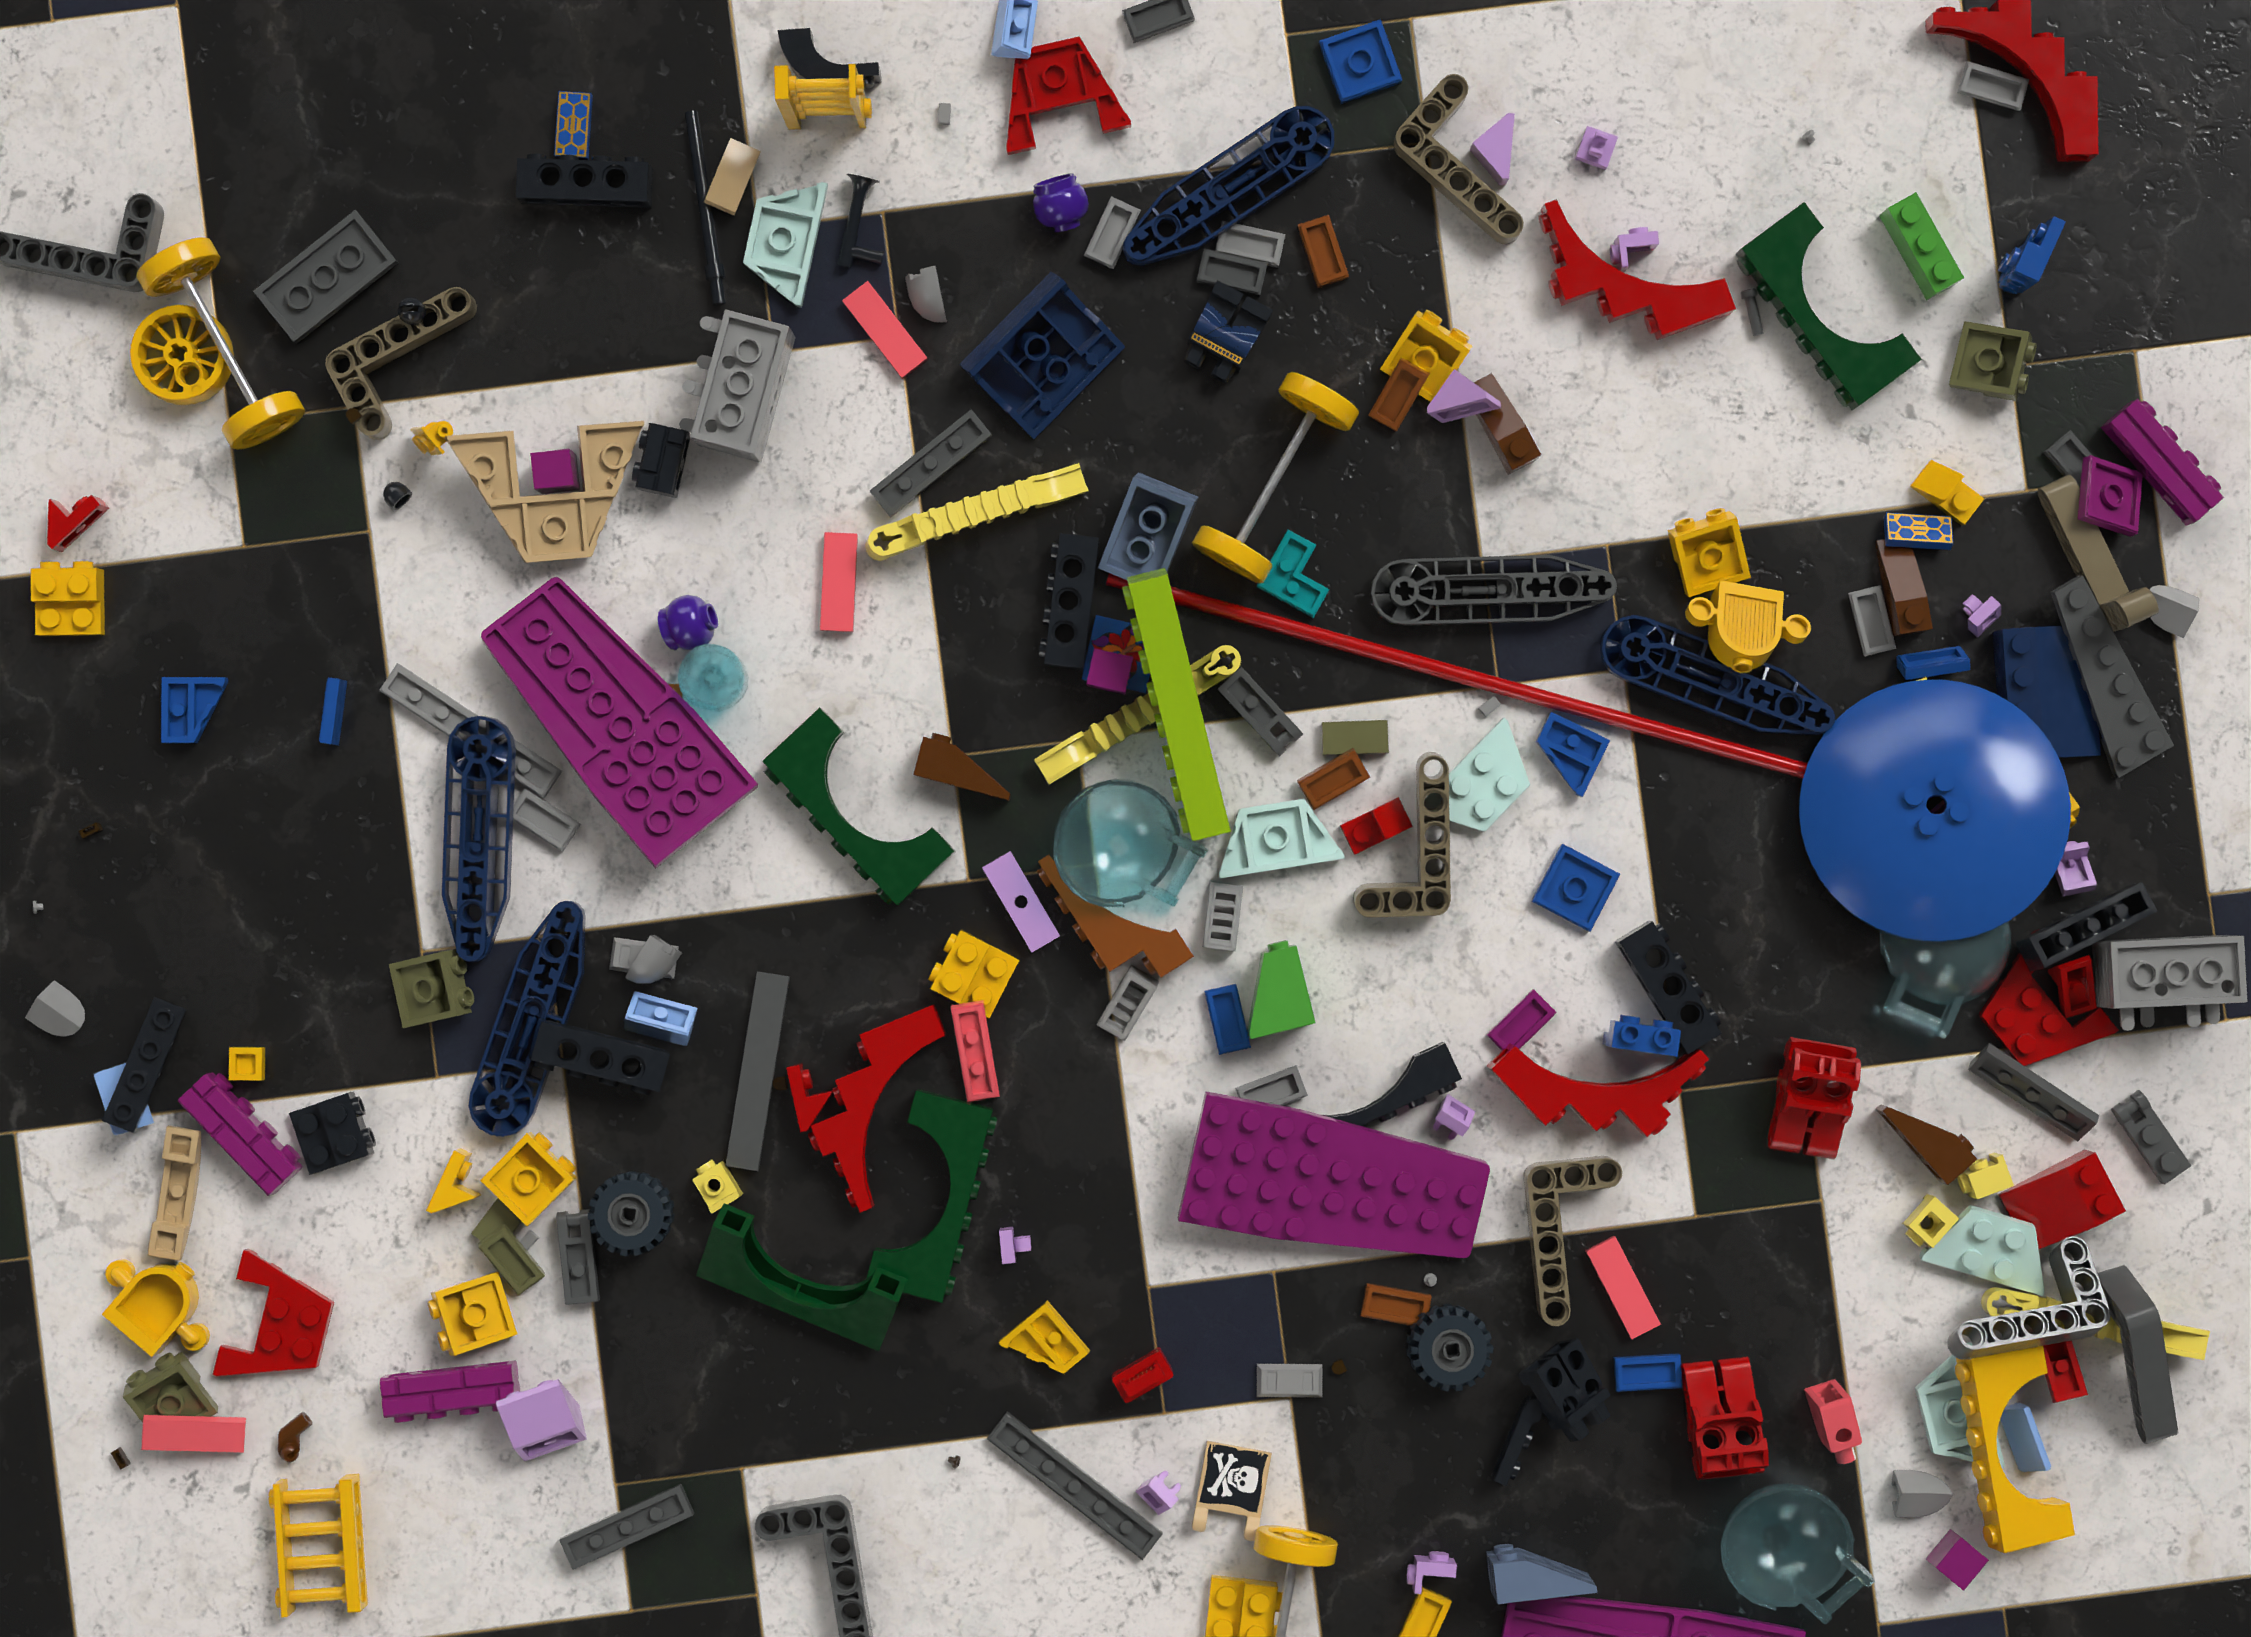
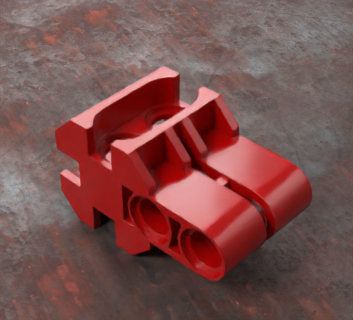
[1768,1037,1861,1160]
[1681,1356,1769,1480]

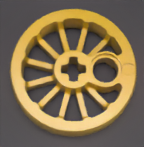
[130,305,234,405]

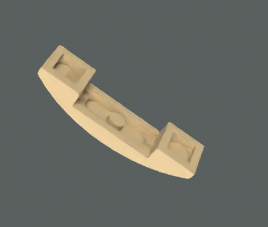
[147,1125,201,1261]

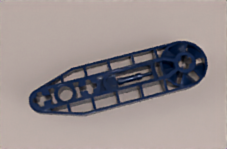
[1123,106,1334,266]
[1600,615,1835,735]
[441,716,516,962]
[468,901,586,1137]

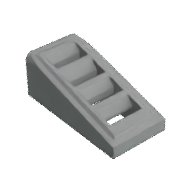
[1202,882,1243,951]
[1097,965,1159,1041]

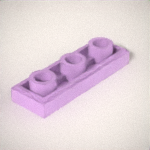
[982,851,1060,952]

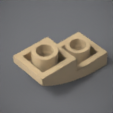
[704,138,761,215]

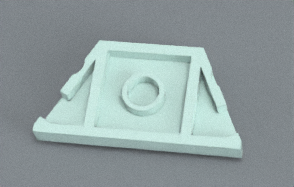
[743,182,828,308]
[1416,718,1530,832]
[1219,799,1345,878]
[1919,1205,2045,1296]
[1915,1342,2005,1468]

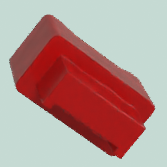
[1112,1347,1173,1403]

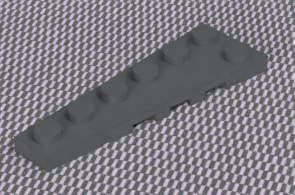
[2051,575,2174,778]

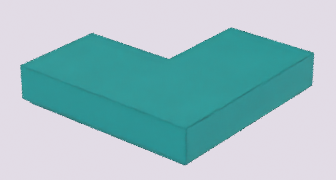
[1256,529,1329,618]

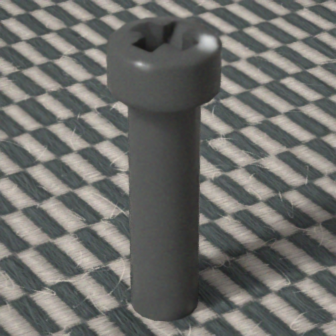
[1740,288,1764,336]

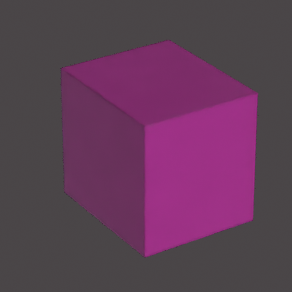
[530,449,580,494]
[1086,648,1133,695]
[1926,1529,1989,1591]

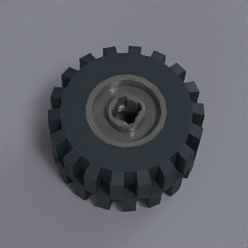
[588,1171,675,1256]
[1406,1304,1493,1391]

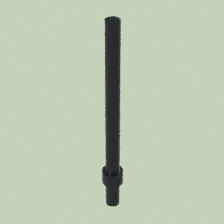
[685,111,726,306]

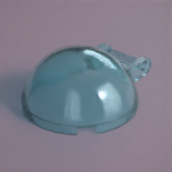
[1052,779,1208,907]
[1880,922,2011,1039]
[1721,1483,1875,1624]

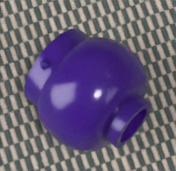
[1033,173,1089,232]
[657,595,718,651]

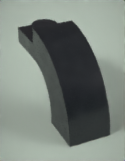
[778,28,882,89]

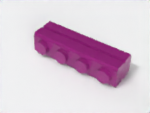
[2100,398,2224,526]
[178,1072,303,1196]
[380,1360,520,1423]

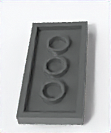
[253,210,398,344]

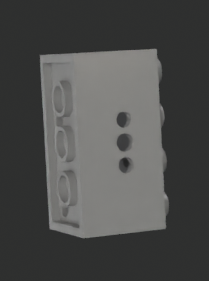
[679,309,796,462]
[2092,935,2247,1031]

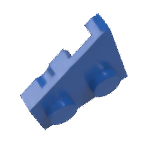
[161,677,228,743]
[1536,712,1610,797]

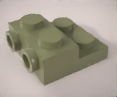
[1949,321,2037,401]
[389,949,474,1028]
[123,1352,218,1423]

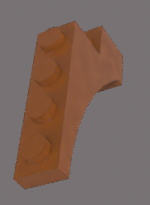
[1037,855,1194,978]

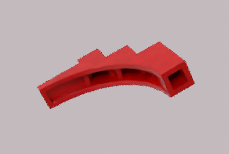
[1925,0,2099,162]
[1538,199,1736,340]
[808,1004,946,1213]
[1487,1043,1709,1137]

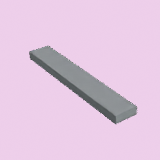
[379,663,562,798]

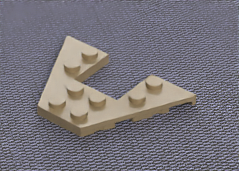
[445,421,644,563]

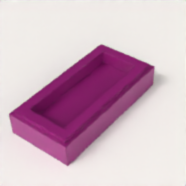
[1486,989,1557,1051]

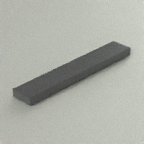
[725,971,790,1171]
[987,1411,1163,1560]

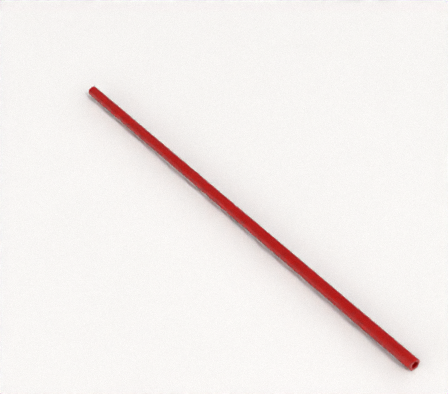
[1106,573,1808,779]

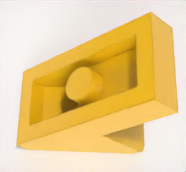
[1910,460,1984,526]
[426,1148,481,1213]

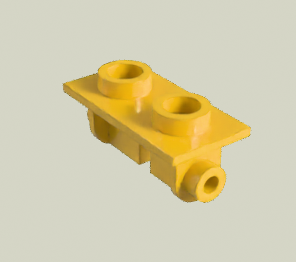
[410,421,453,455]

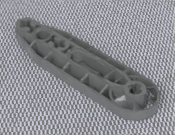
[1370,555,1617,626]

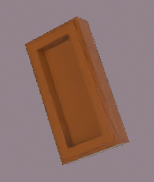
[1297,215,1349,288]
[1368,357,1430,432]
[1297,748,1371,810]
[1361,1283,1432,1326]

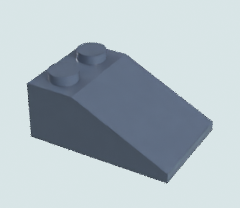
[1098,472,1199,580]
[1486,1544,1597,1604]

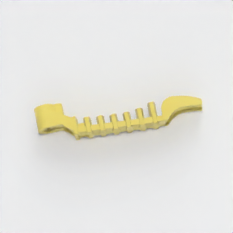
[865,463,1089,561]
[1034,645,1241,785]
[1981,1287,2210,1360]

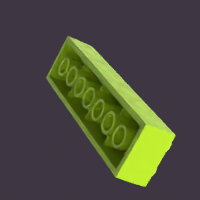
[1122,568,1231,841]

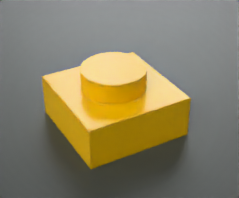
[229,1047,265,1081]

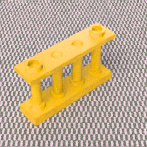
[774,64,872,130]
[269,1473,368,1617]

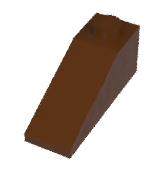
[1474,373,1541,475]
[1875,539,1933,637]
[913,733,1011,801]
[1875,1105,1977,1185]

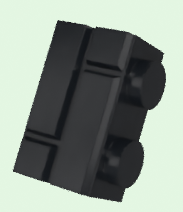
[632,423,691,498]

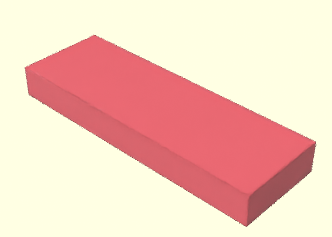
[842,281,928,379]
[820,532,858,632]
[951,1000,1000,1102]
[1585,1236,1661,1339]
[141,1415,246,1453]

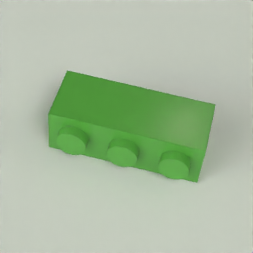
[1879,192,1964,301]

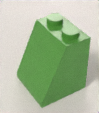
[1247,940,1316,1039]

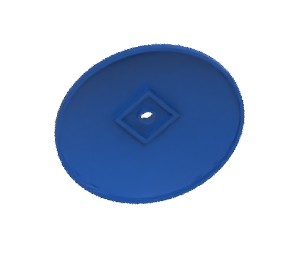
[1799,680,2071,942]

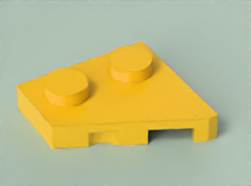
[999,1300,1090,1374]

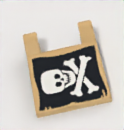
[1192,1441,1272,1542]

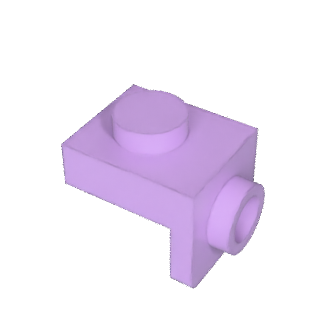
[1610,227,1659,272]
[2055,841,2097,896]
[1407,1551,1457,1594]

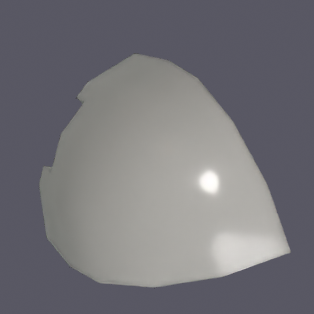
[905,266,947,322]
[2150,585,2199,638]
[626,935,682,984]
[25,980,85,1037]
[1892,1470,1953,1517]

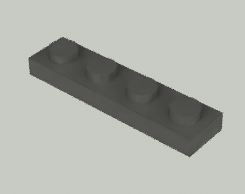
[870,409,992,518]
[1968,1043,2099,1142]
[559,1483,694,1570]

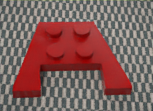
[1006,36,1131,155]
[1979,930,2119,1066]
[213,1249,334,1376]

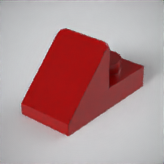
[47,495,109,552]
[1340,797,1413,855]
[2048,955,2097,1018]
[786,1063,833,1132]
[2043,1341,2088,1403]

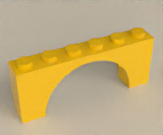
[1955,1346,2075,1553]

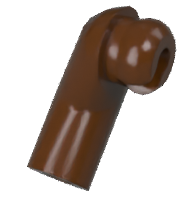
[278,1412,313,1462]

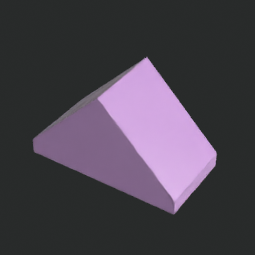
[1469,113,1515,185]
[1427,369,1501,423]

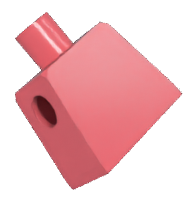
[1804,1379,1862,1464]

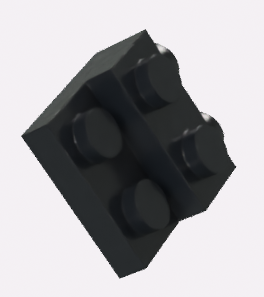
[289,1091,376,1175]

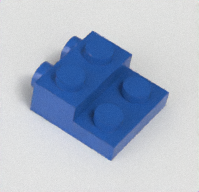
[1998,216,2066,294]
[1603,1015,1681,1057]

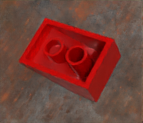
[1998,1149,2126,1249]

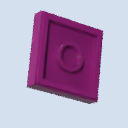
[2078,455,2143,537]

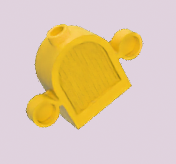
[1685,580,1811,673]
[102,1259,210,1357]

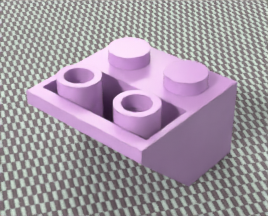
[496,1379,587,1461]

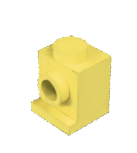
[1957,1152,2014,1199]
[692,1159,743,1214]
[1902,1194,1959,1248]

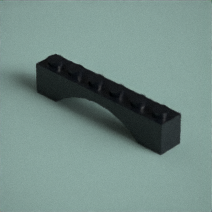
[1323,1042,1462,1128]

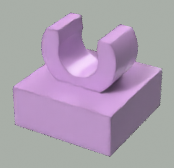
[1575,126,1618,170]
[1963,594,2001,638]
[1433,1094,1475,1140]
[999,1227,1032,1264]
[1136,1471,1181,1515]

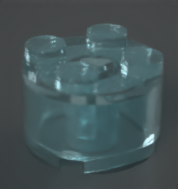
[678,644,748,712]

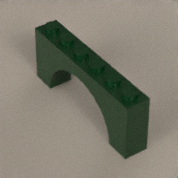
[1735,202,1922,410]
[762,707,956,905]
[867,1089,998,1303]
[696,1203,908,1351]

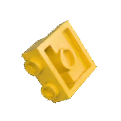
[1380,310,1473,402]
[1667,508,1751,597]
[31,561,105,636]
[928,930,1020,1018]
[480,1132,577,1226]
[427,1272,518,1356]
[1205,1575,1283,1637]

